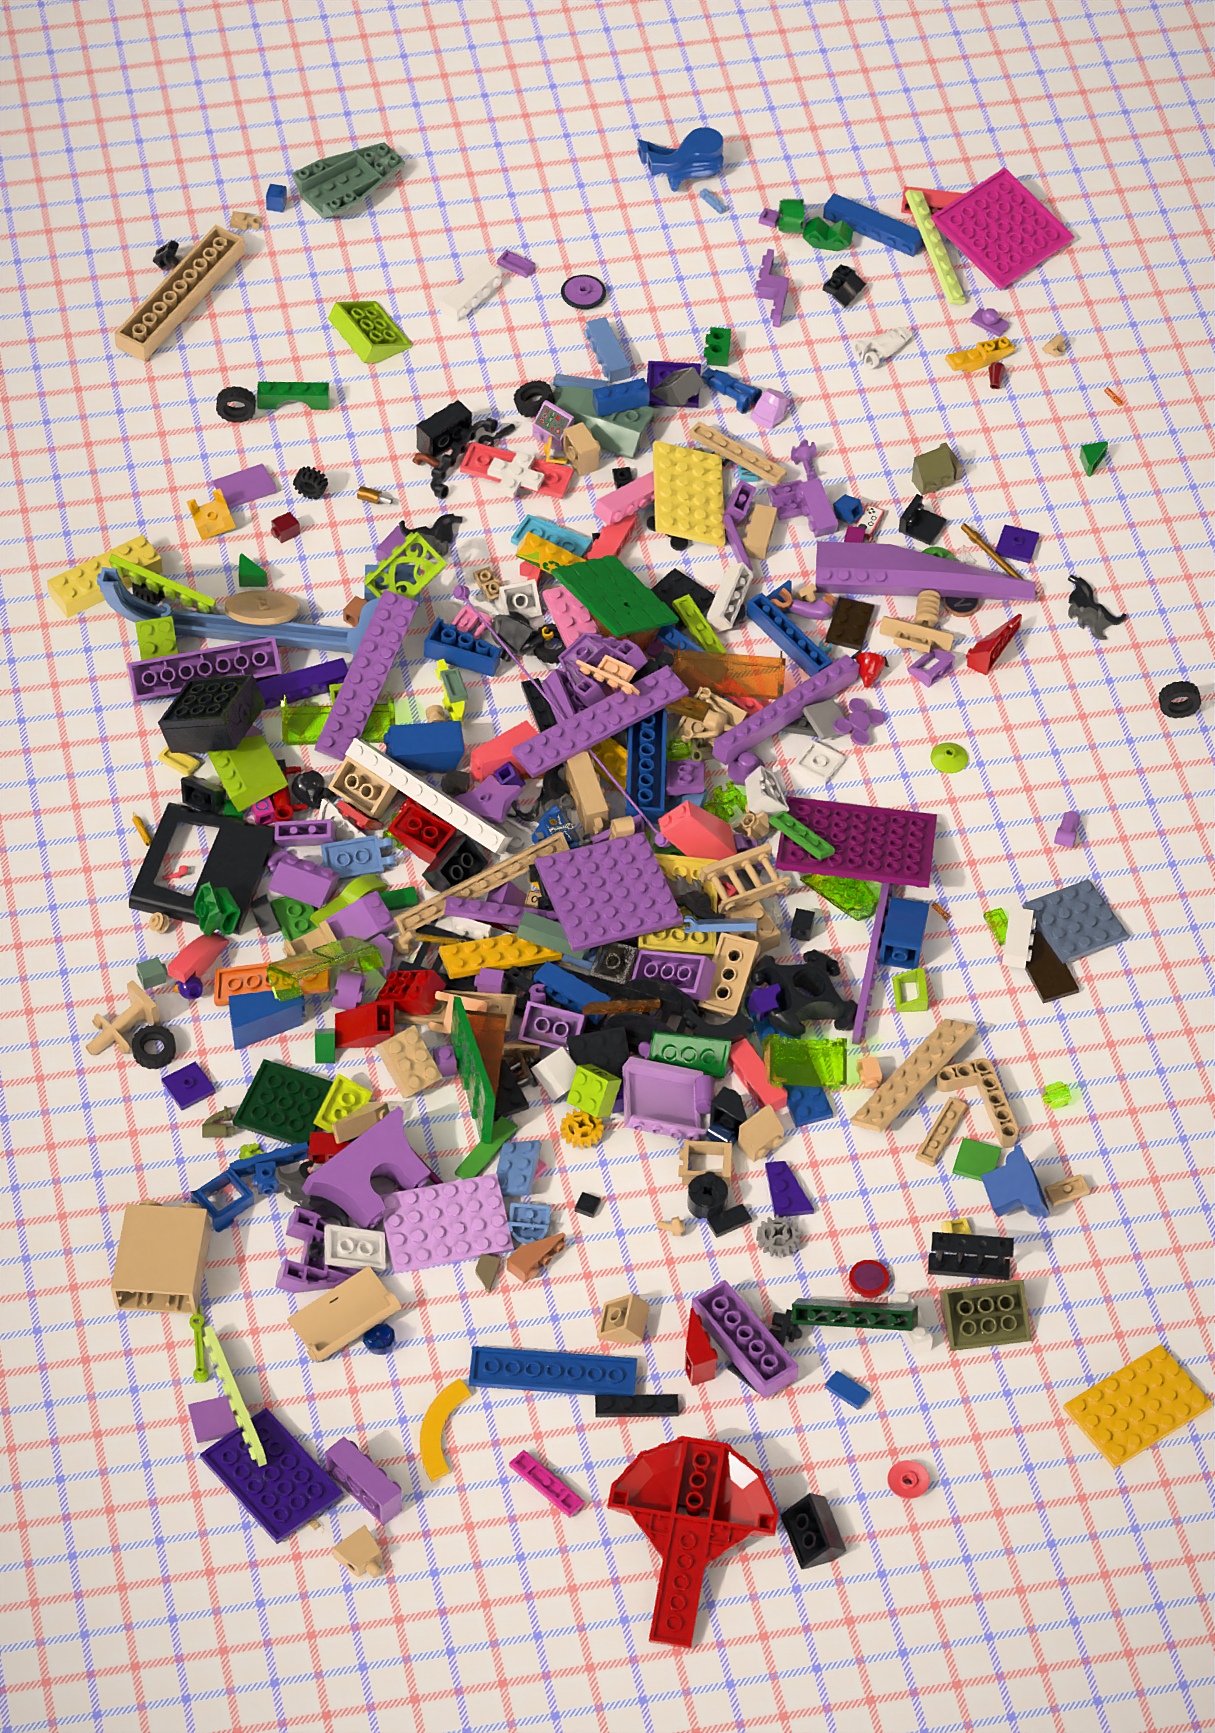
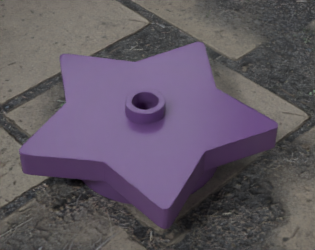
[454,774,522,824]

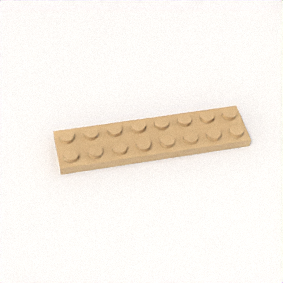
[850,1018,976,1133]

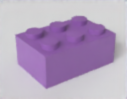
[518,1001,588,1052]

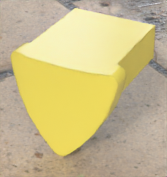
[941,1217,972,1235]

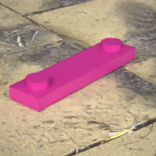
[509,1449,585,1518]

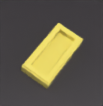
[158,746,200,776]

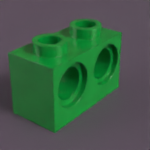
[704,327,731,367]

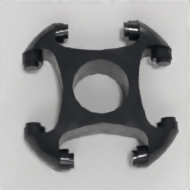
[751,949,858,1037]

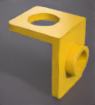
[544,435,567,464]

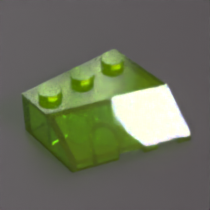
[800,874,879,921]

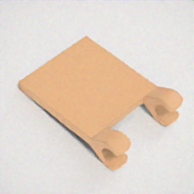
[428,991,489,1041]

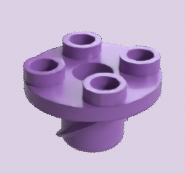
[728,752,765,786]

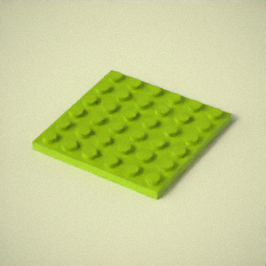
[108,554,217,614]

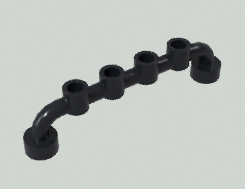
[430,417,498,499]

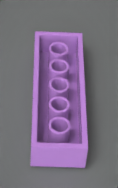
[691,1280,799,1399]

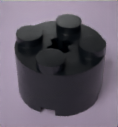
[687,1172,728,1219]

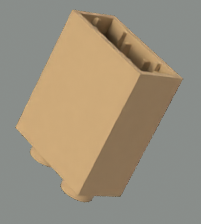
[111,1200,212,1315]

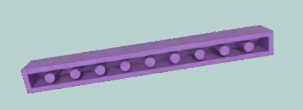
[712,654,860,765]

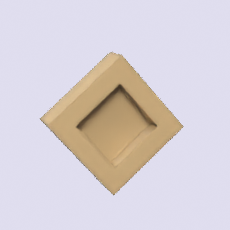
[1042,333,1066,357]
[794,583,817,603]

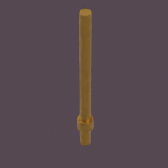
[961,523,1038,596]

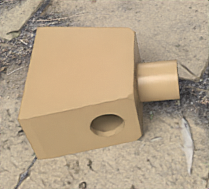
[333,1525,383,1578]

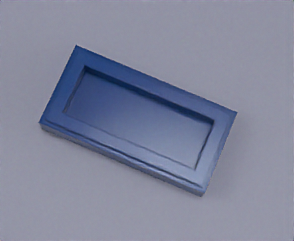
[824,1370,871,1410]

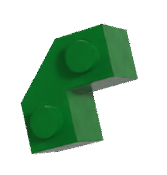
[802,216,854,252]

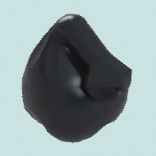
[291,770,336,809]

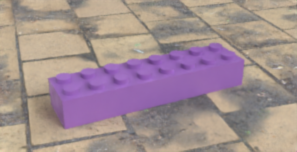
[126,637,282,702]

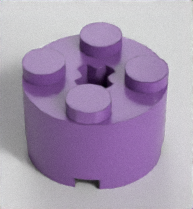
[332,969,367,1010]

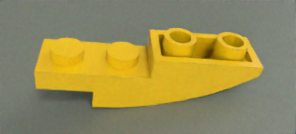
[945,336,1015,373]

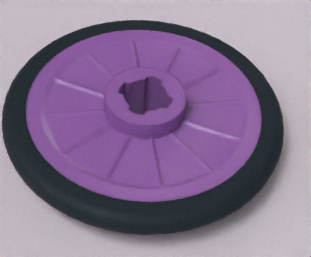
[561,274,606,309]

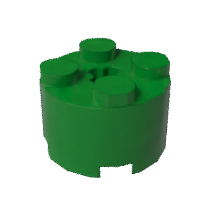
[778,199,804,233]

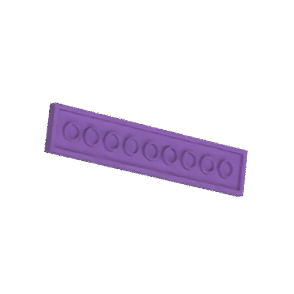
[314,589,419,761]
[511,665,689,778]

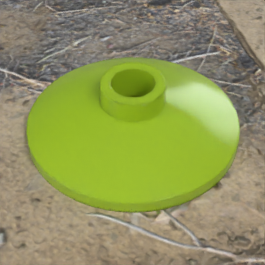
[930,742,968,774]

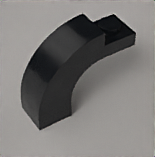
[684,1009,754,1045]

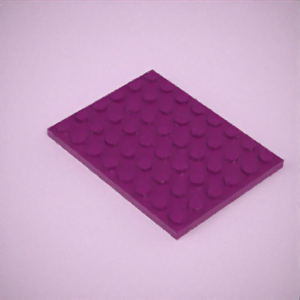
[775,796,937,888]

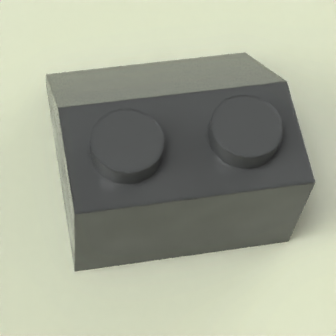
[651,367,704,406]

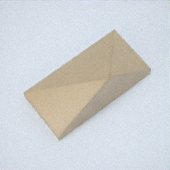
[500,1039,540,1059]

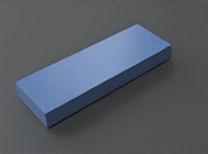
[553,374,608,389]

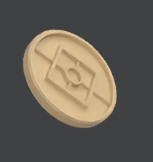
[225,590,299,625]

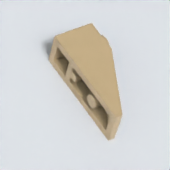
[332,1102,390,1143]

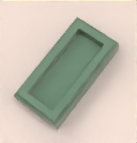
[440,667,468,704]

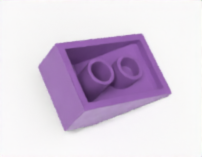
[324,891,396,953]

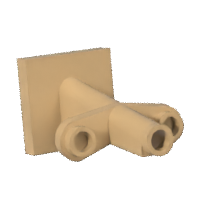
[85,980,161,1055]

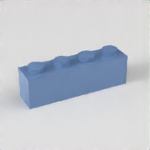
[584,317,630,383]

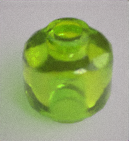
[666,738,692,761]
[1041,1081,1072,1110]

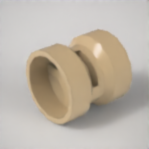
[425,705,446,723]

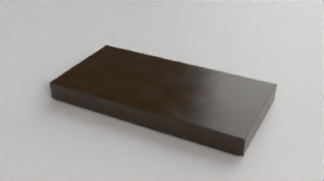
[1025,931,1079,1004]

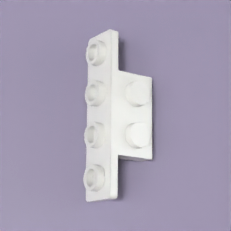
[435,915,512,940]

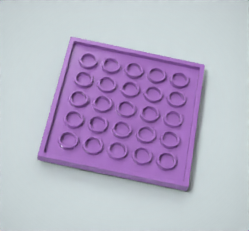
[535,832,684,952]

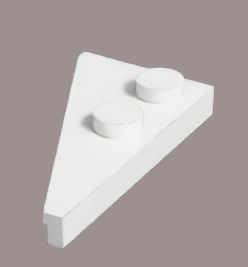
[317,798,366,841]

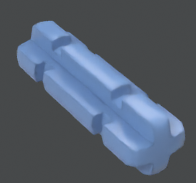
[700,188,726,214]

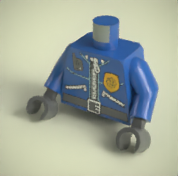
[531,795,592,851]

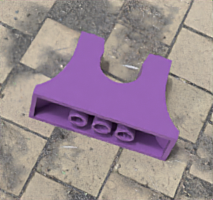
[302,1106,431,1230]

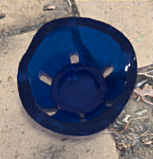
[363,1324,396,1355]

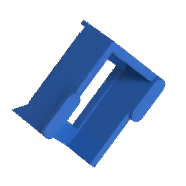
[190,1166,254,1232]

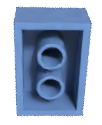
[364,565,420,607]

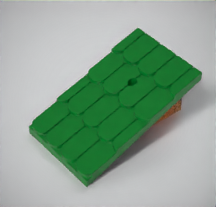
[550,555,679,652]
[450,996,507,1144]

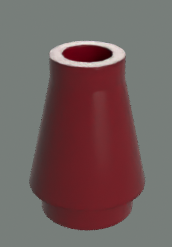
[988,362,1006,389]

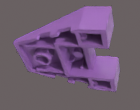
[558,632,648,707]
[275,1207,363,1293]

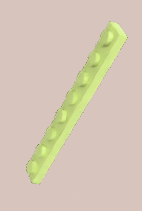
[905,189,966,305]
[203,1325,267,1467]

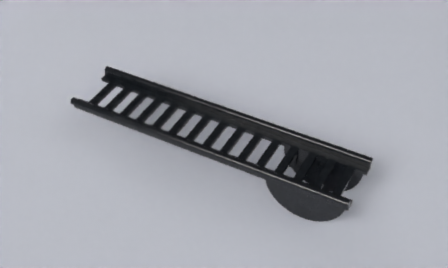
[398,924,706,1055]

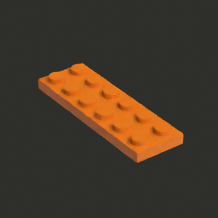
[214,954,331,1006]

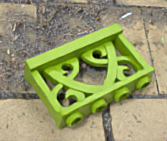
[363,532,449,600]

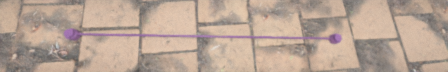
[453,585,672,848]

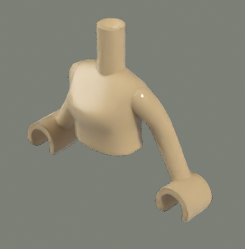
[681,687,734,743]

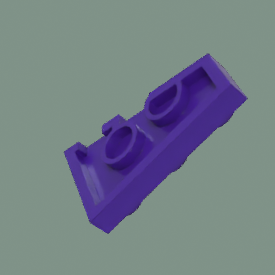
[765,1161,814,1218]

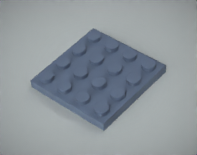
[1023,879,1129,964]

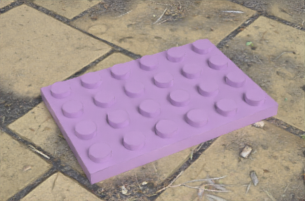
[380,1173,514,1274]

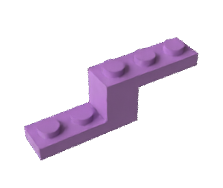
[755,249,789,327]

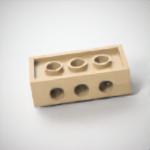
[698,932,761,1019]

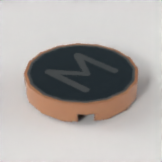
[943,597,979,618]

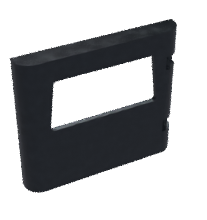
[129,802,276,935]

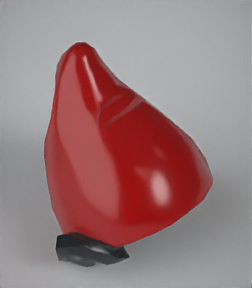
[851,650,890,688]

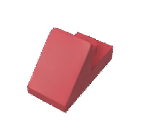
[520,561,544,591]

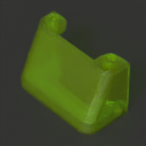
[762,1034,847,1091]

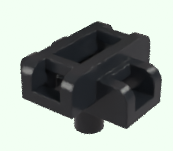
[152,240,180,270]

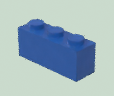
[593,378,650,417]

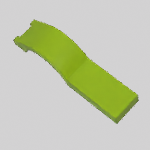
[310,873,388,927]

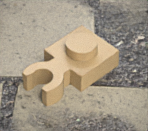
[230,211,262,230]

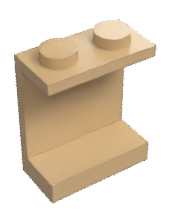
[282,920,344,965]

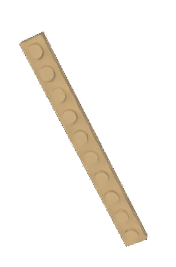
[393,831,569,936]

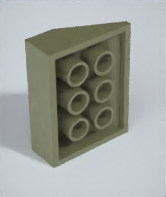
[939,1280,1032,1351]

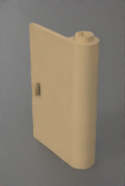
[287,1266,402,1363]

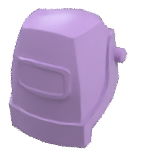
[750,388,790,430]

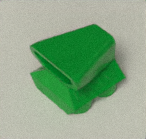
[194,882,240,937]

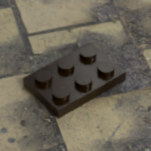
[825,597,875,651]

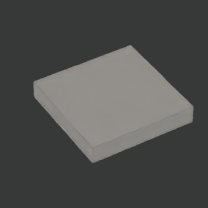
[802,699,845,740]

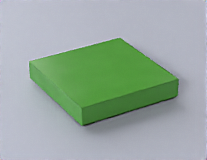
[952,1137,1002,1182]

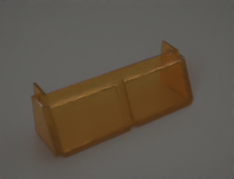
[672,643,786,700]

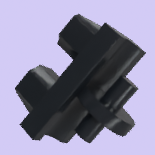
[508,1049,542,1088]
[769,1309,803,1347]

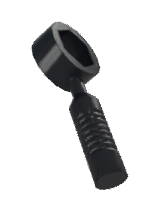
[478,423,515,447]

